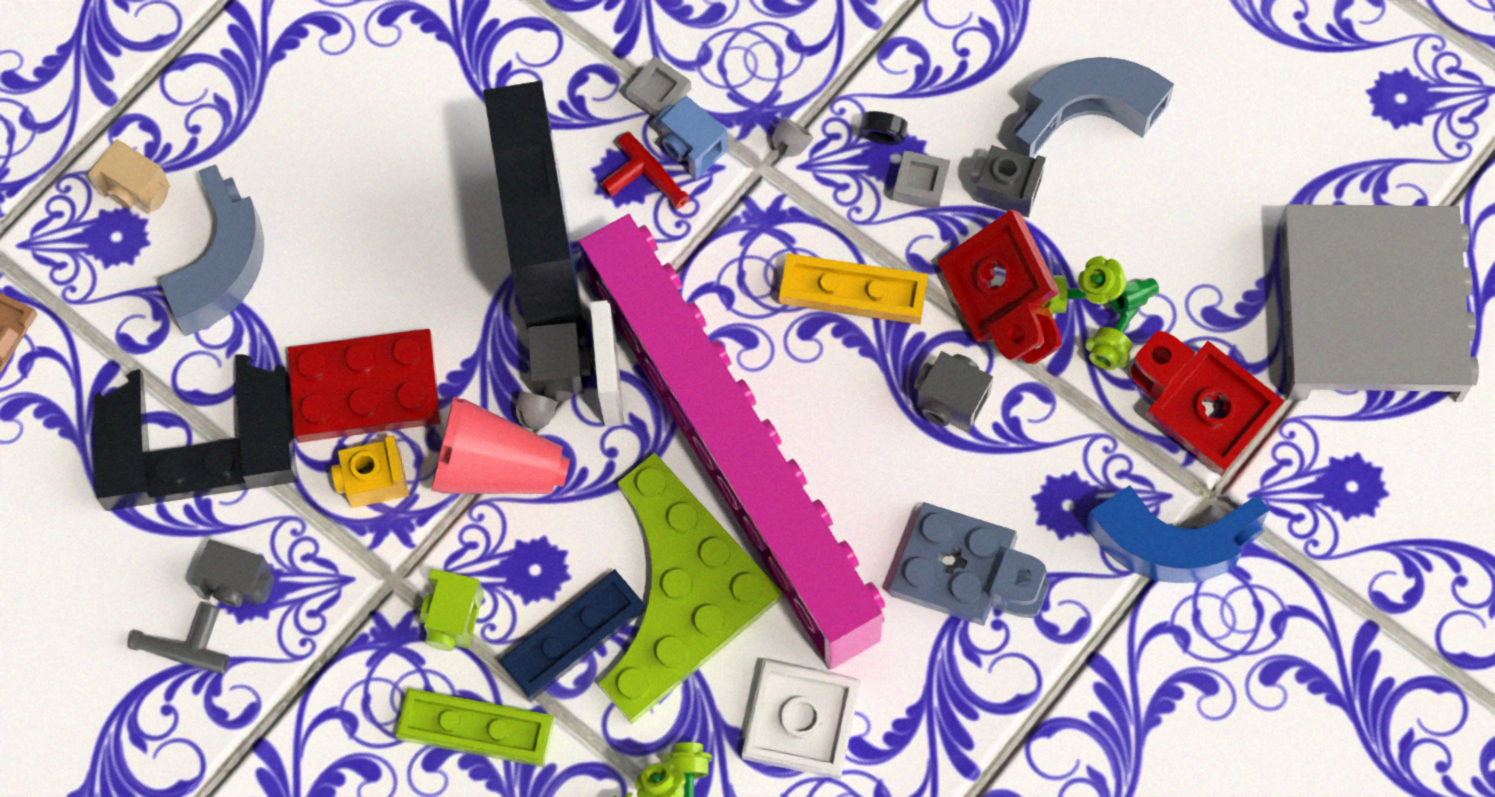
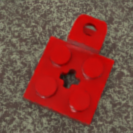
[937,210,1061,365]
[1129,331,1284,477]

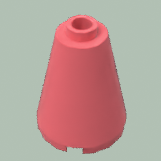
[431,397,570,494]

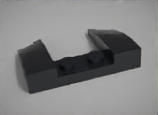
[94,354,298,511]

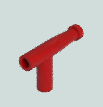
[600,132,690,209]

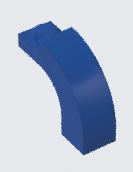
[1085,485,1270,583]

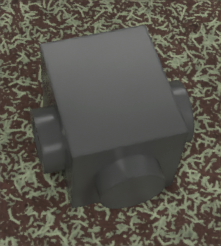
[914,351,993,433]

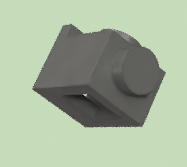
[970,145,1046,218]
[190,539,274,608]

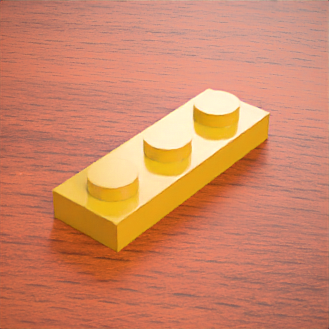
[779,253,928,325]

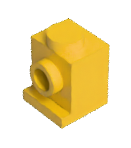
[331,435,409,508]

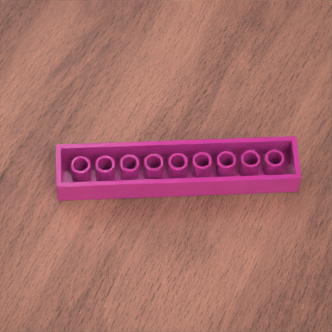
[579,213,886,671]

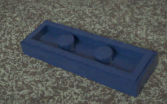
[498,569,646,702]

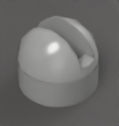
[773,116,814,157]
[516,391,557,429]

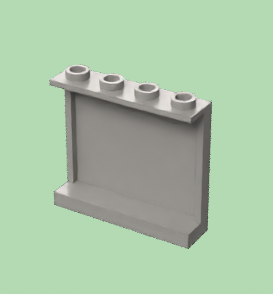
[1279,204,1479,402]

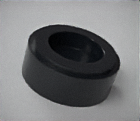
[859,111,908,145]

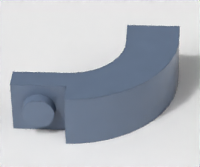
[1012,57,1174,158]
[159,164,264,337]

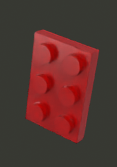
[288,329,441,443]

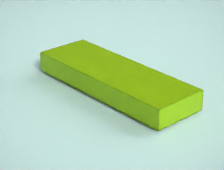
[396,688,555,768]

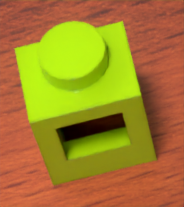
[420,568,484,651]

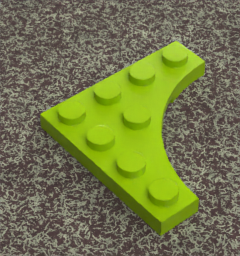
[599,453,783,725]

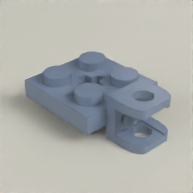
[889,502,1049,626]

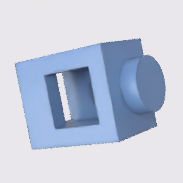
[655,95,729,181]

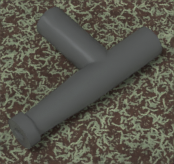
[129,603,229,674]

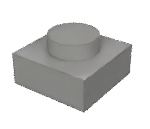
[626,56,692,118]
[893,150,950,210]

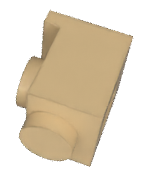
[88,139,171,214]

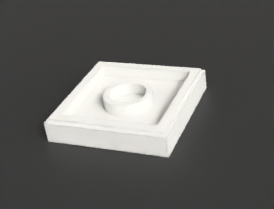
[590,300,624,427]
[742,659,861,780]

